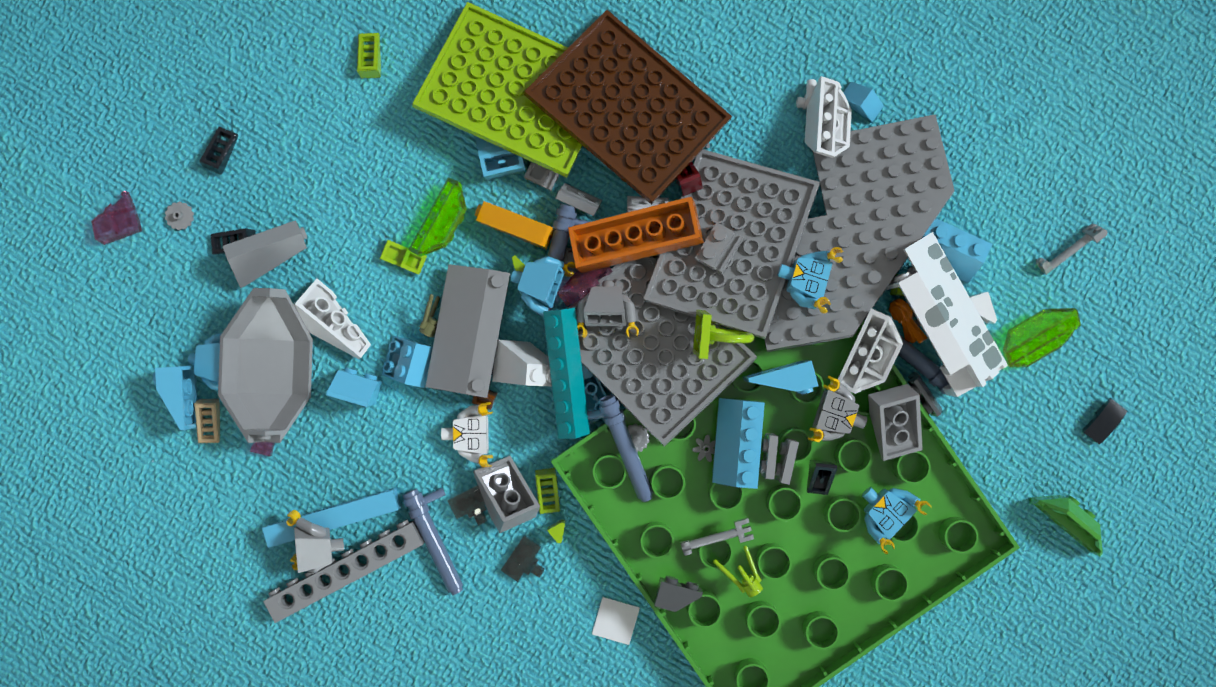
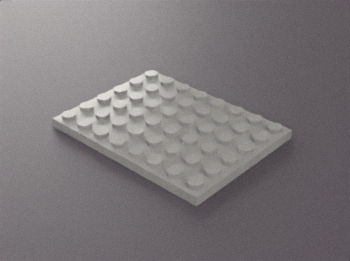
[643,149,819,339]
[569,256,757,446]

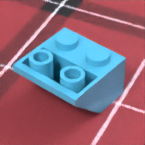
[382,335,433,388]

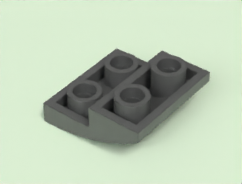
[907,372,942,417]

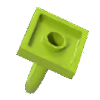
[693,310,754,359]

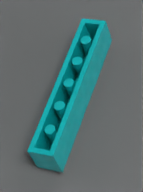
[543,307,590,439]

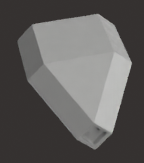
[218,288,313,443]

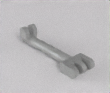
[1036,223,1108,275]
[680,518,754,556]

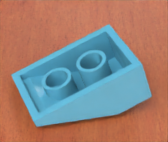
[743,360,818,394]
[153,366,198,430]

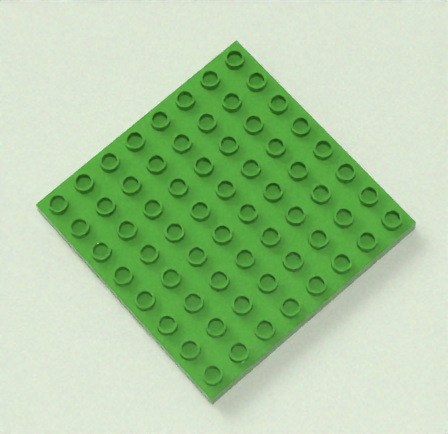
[551,321,1020,687]

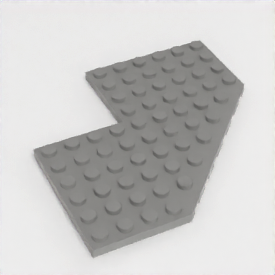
[764,114,955,352]

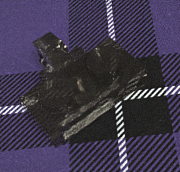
[448,485,487,526]
[501,535,545,582]

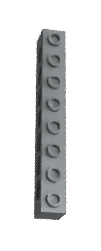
[263,520,425,623]

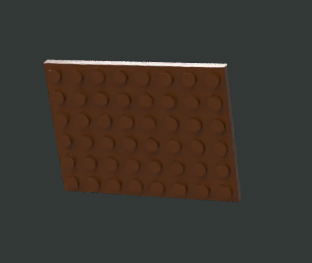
[524,10,732,205]

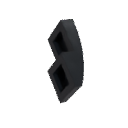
[1082,397,1128,445]

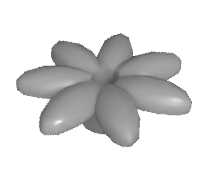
[692,435,715,462]

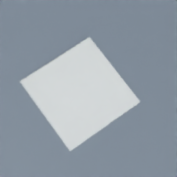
[592,597,640,645]

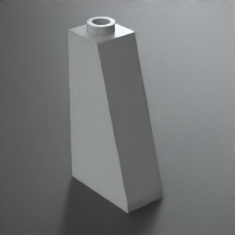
[223,220,308,288]

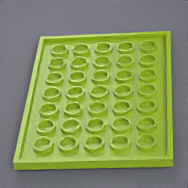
[412,2,583,178]

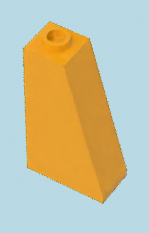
[475,201,554,250]

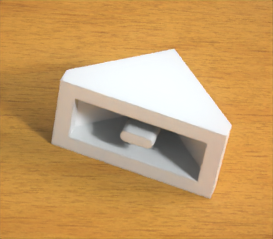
[969,292,997,324]

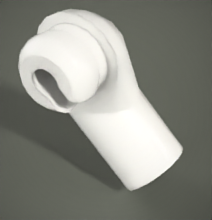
[796,79,817,110]

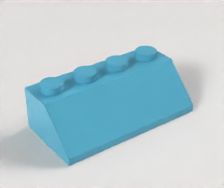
[923,218,993,283]
[712,398,765,489]

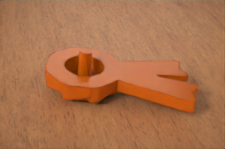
[889,299,927,343]

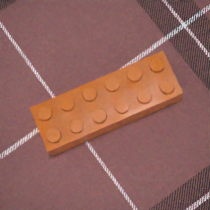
[568,196,704,273]

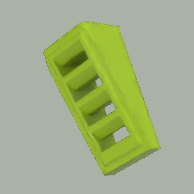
[357,33,381,78]
[535,468,560,514]

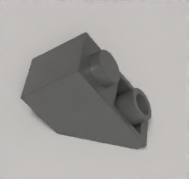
[654,576,703,612]

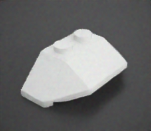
[805,76,852,158]
[838,308,903,394]

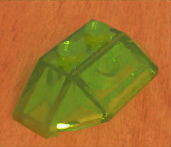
[408,177,467,257]
[1003,308,1081,367]

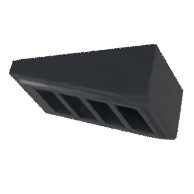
[199,127,238,175]
[211,228,256,255]

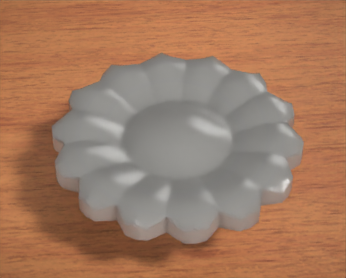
[165,201,194,230]
[627,424,649,452]

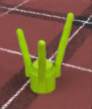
[713,546,763,597]

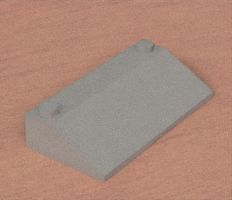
[425,264,510,398]

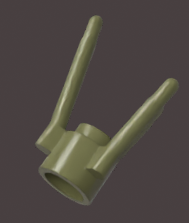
[419,294,440,338]

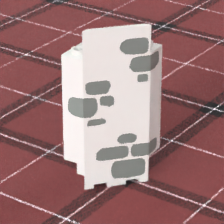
[887,232,1008,397]

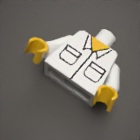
[441,402,493,467]

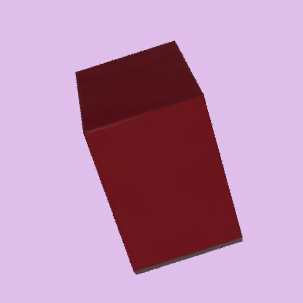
[676,162,703,196]

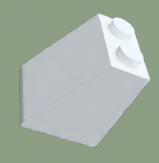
[492,340,552,386]

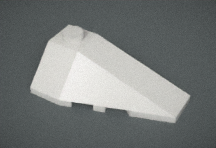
[294,279,371,359]

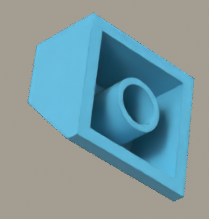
[326,367,382,407]

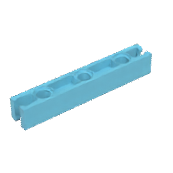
[262,488,402,548]

